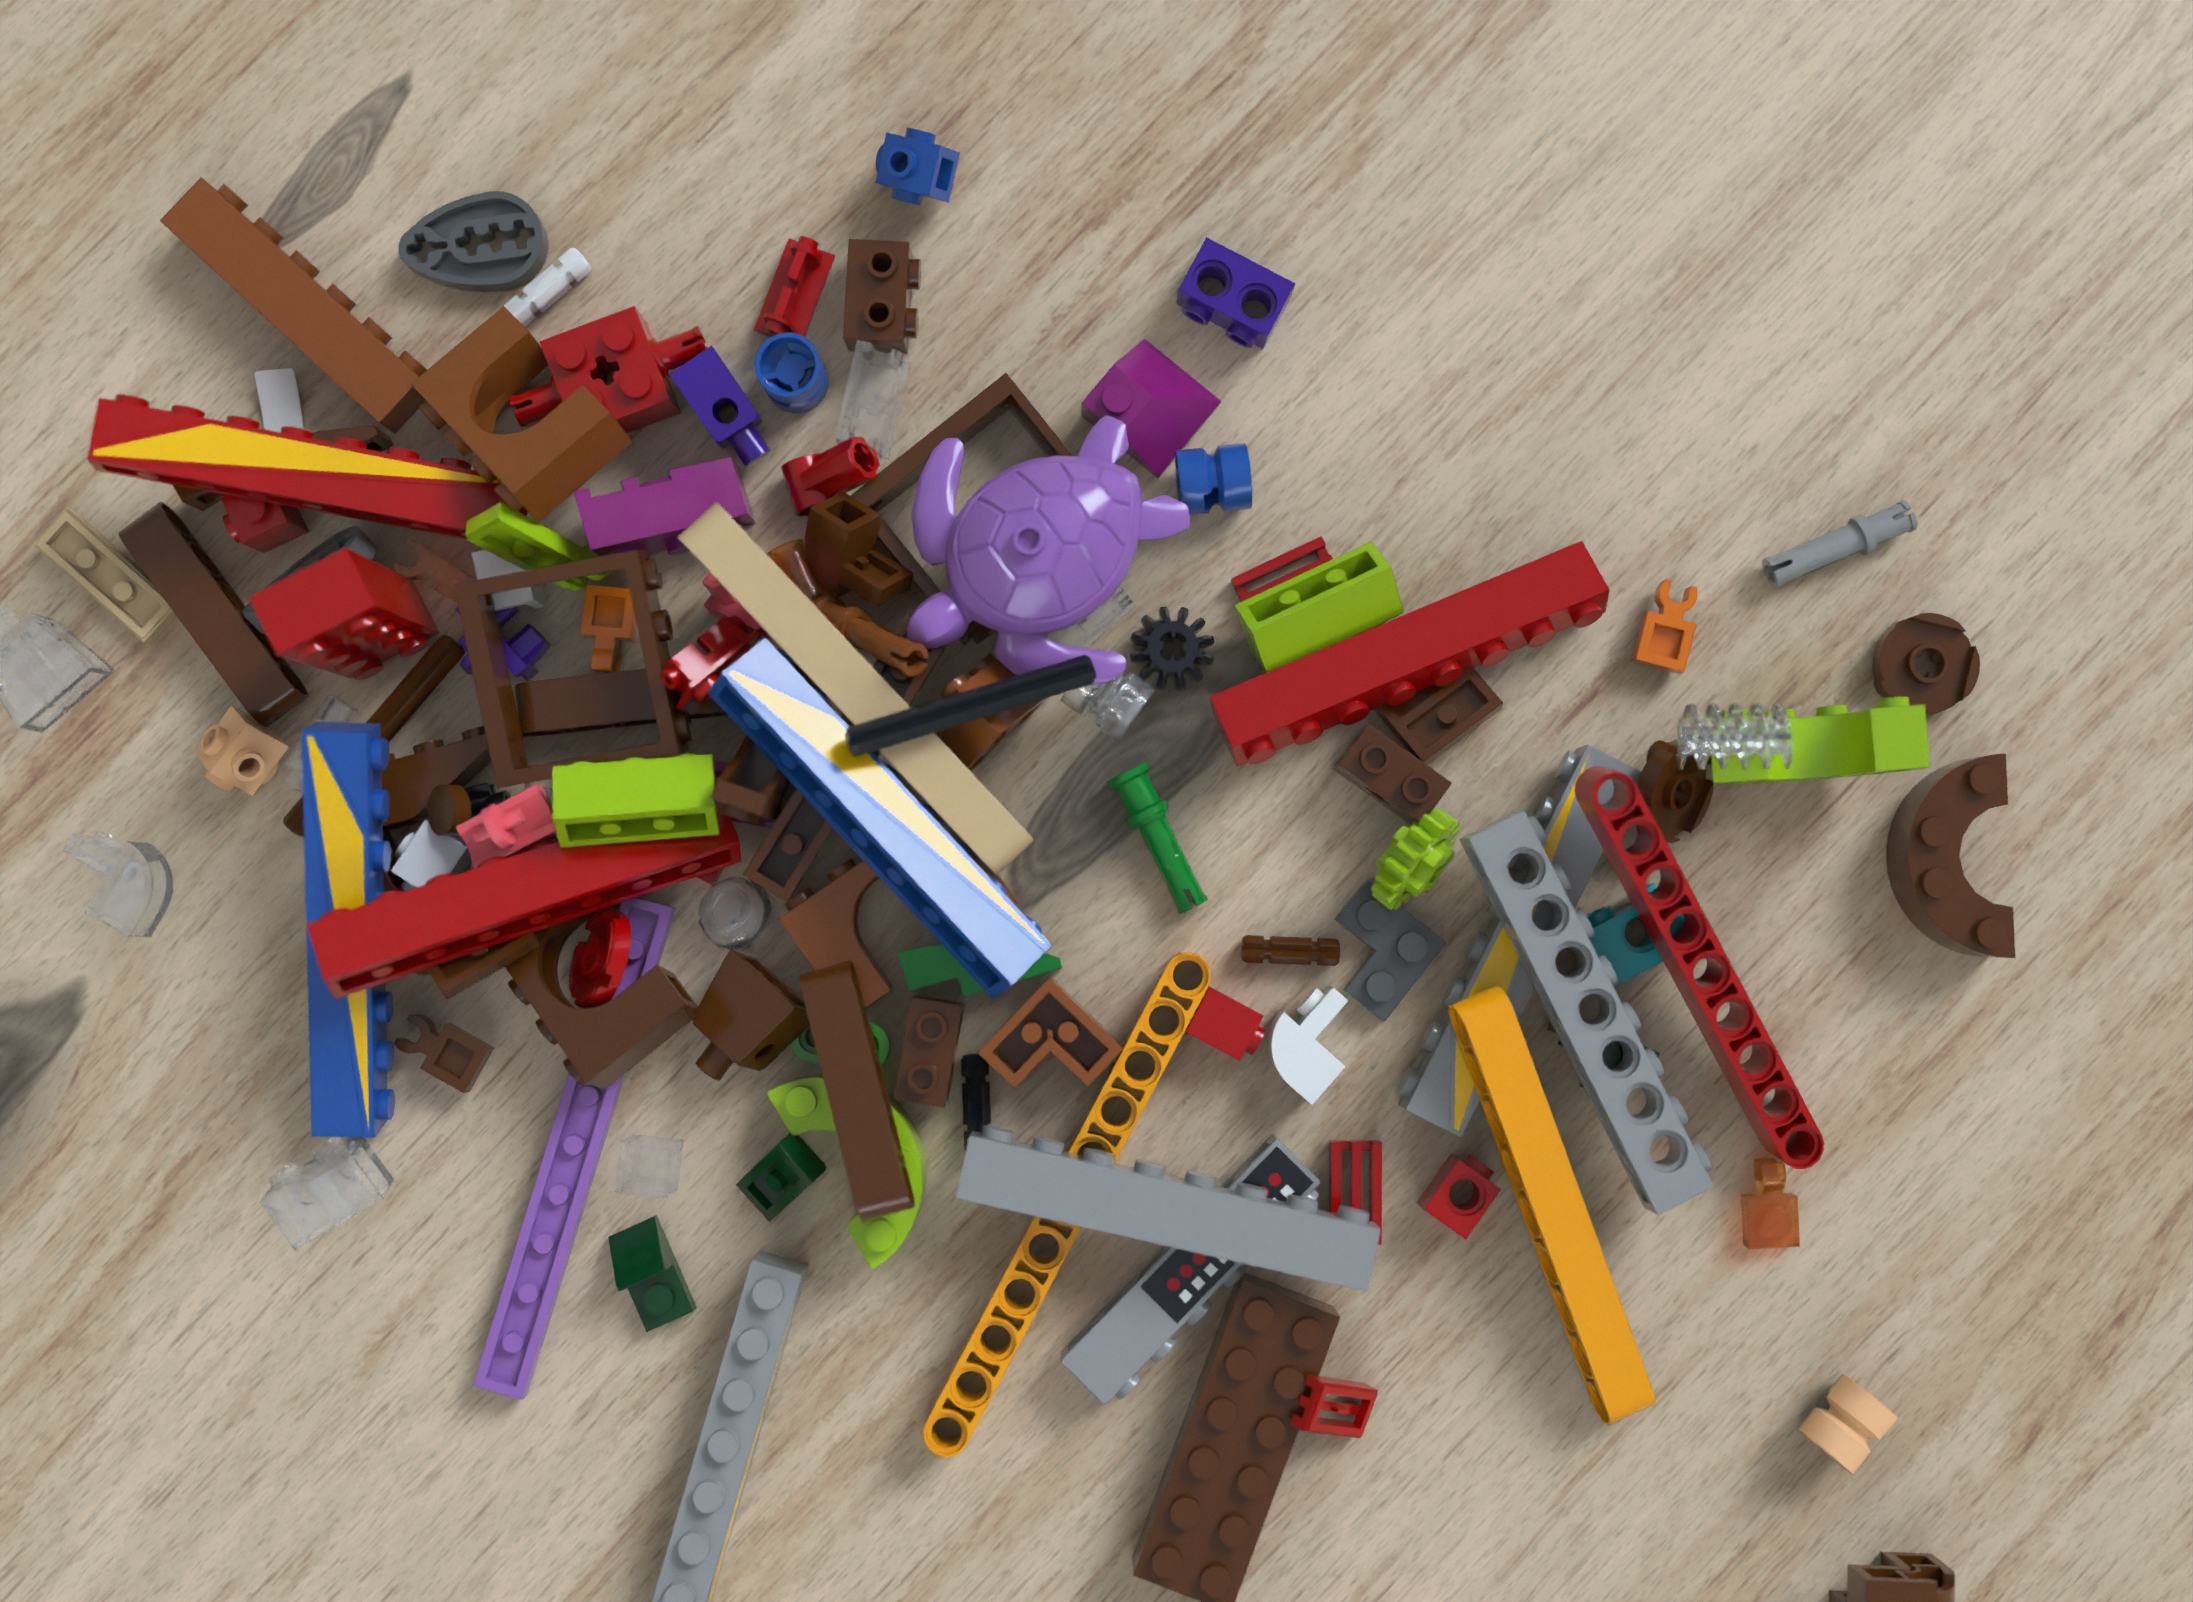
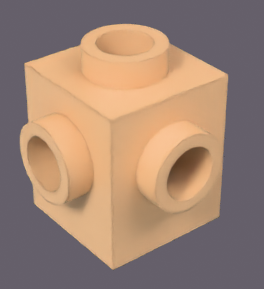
[195,705,289,796]

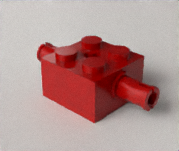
[509,306,708,434]

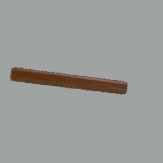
[283,635,465,837]

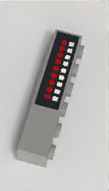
[1061,1134,1321,1405]

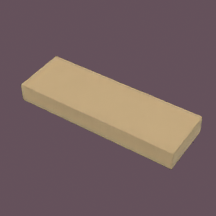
[33,507,177,645]

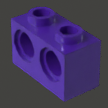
[1176,237,1296,349]

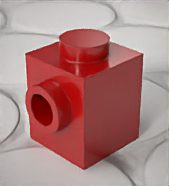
[220,495,309,553]

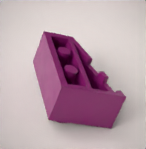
[573,457,756,570]

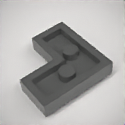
[1334,880,1447,1022]

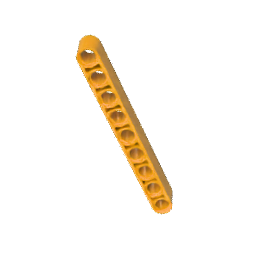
[1448,985,1655,1425]

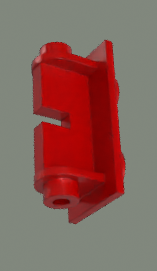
[754,236,836,337]
[660,616,764,710]

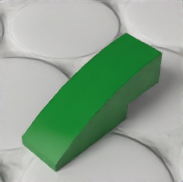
[897,944,1062,997]

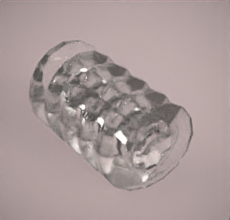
[1677,703,1792,770]

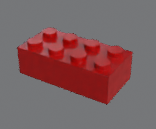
[248,548,440,680]

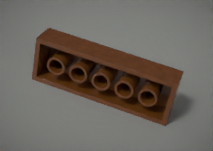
[1132,1272,1340,1602]

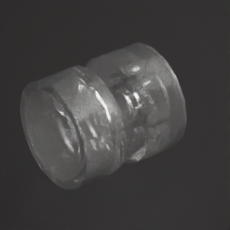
[1060,648,1156,742]

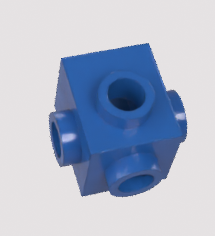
[875,127,960,206]

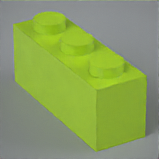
[1235,542,1404,673]
[553,753,719,848]

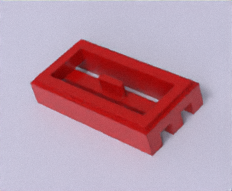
[1231,536,1333,602]
[1329,1140,1382,1245]
[1290,1374,1378,1438]

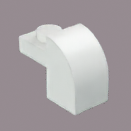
[1267,986,1348,1105]

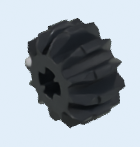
[1130,606,1215,692]

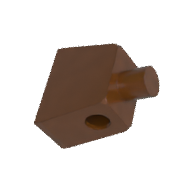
[693,949,810,1081]

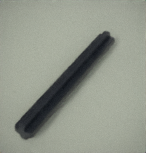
[845,655,1096,757]

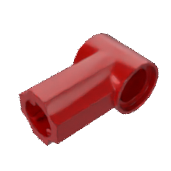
[781,437,880,517]

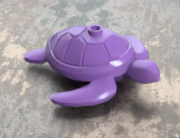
[906,415,1190,686]

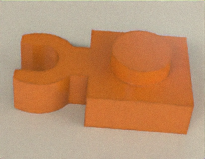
[1631,579,1698,674]

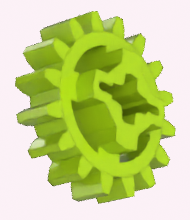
[1371,808,1460,910]

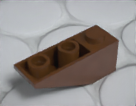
[382,726,491,831]

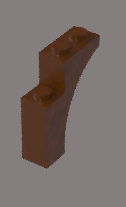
[711,649,826,825]

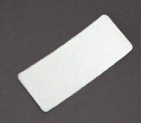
[254,368,304,432]

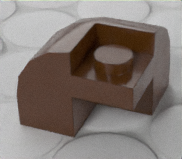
[1829,1551,1955,1602]

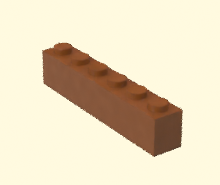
[160,177,427,433]

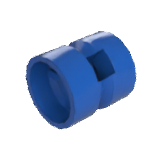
[755,332,829,414]
[1175,443,1252,515]

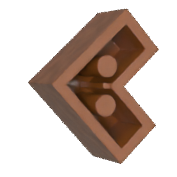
[935,653,1047,771]
[977,976,1123,1089]

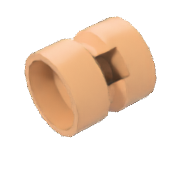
[1798,1374,1899,1475]

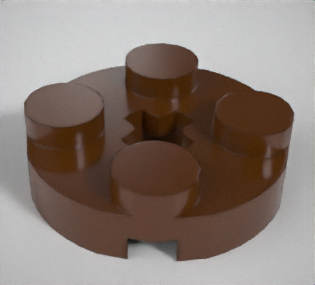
[1872,613,1980,715]
[1637,740,1714,843]

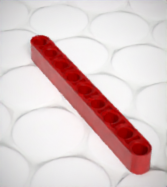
[1575,766,1824,1169]

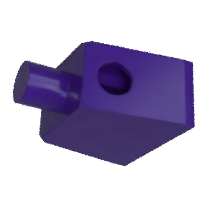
[669,346,770,467]

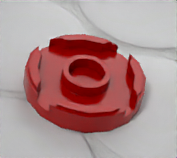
[569,908,631,1009]

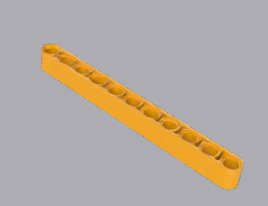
[923,952,1211,1457]

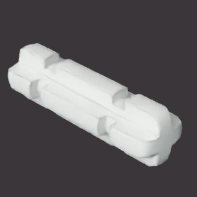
[504,248,592,327]

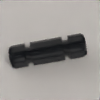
[961,1053,991,1151]

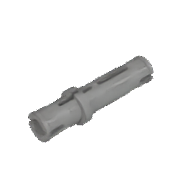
[1762,500,1917,589]

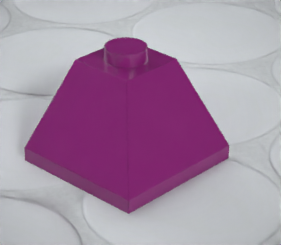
[1081,339,1221,479]

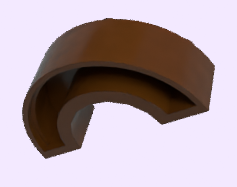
[1886,753,2015,958]

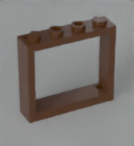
[850,373,1073,645]
[454,550,692,789]

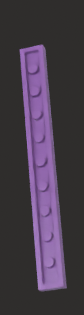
[473,897,676,1400]

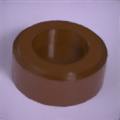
[427,785,471,836]

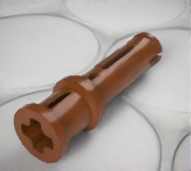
[813,594,929,676]

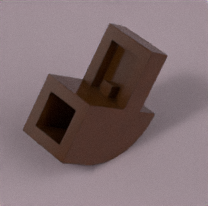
[805,492,913,607]

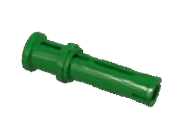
[1106,762,1208,914]

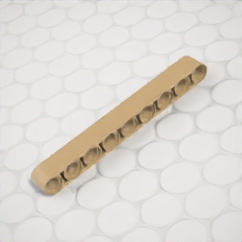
[677,502,1034,876]

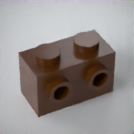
[843,239,921,354]

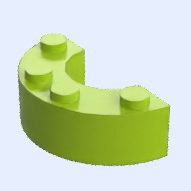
[1708,697,1930,784]
[766,1073,927,1271]

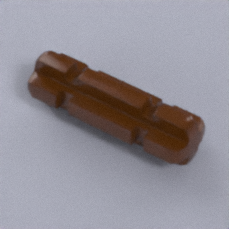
[1241,935,1340,966]

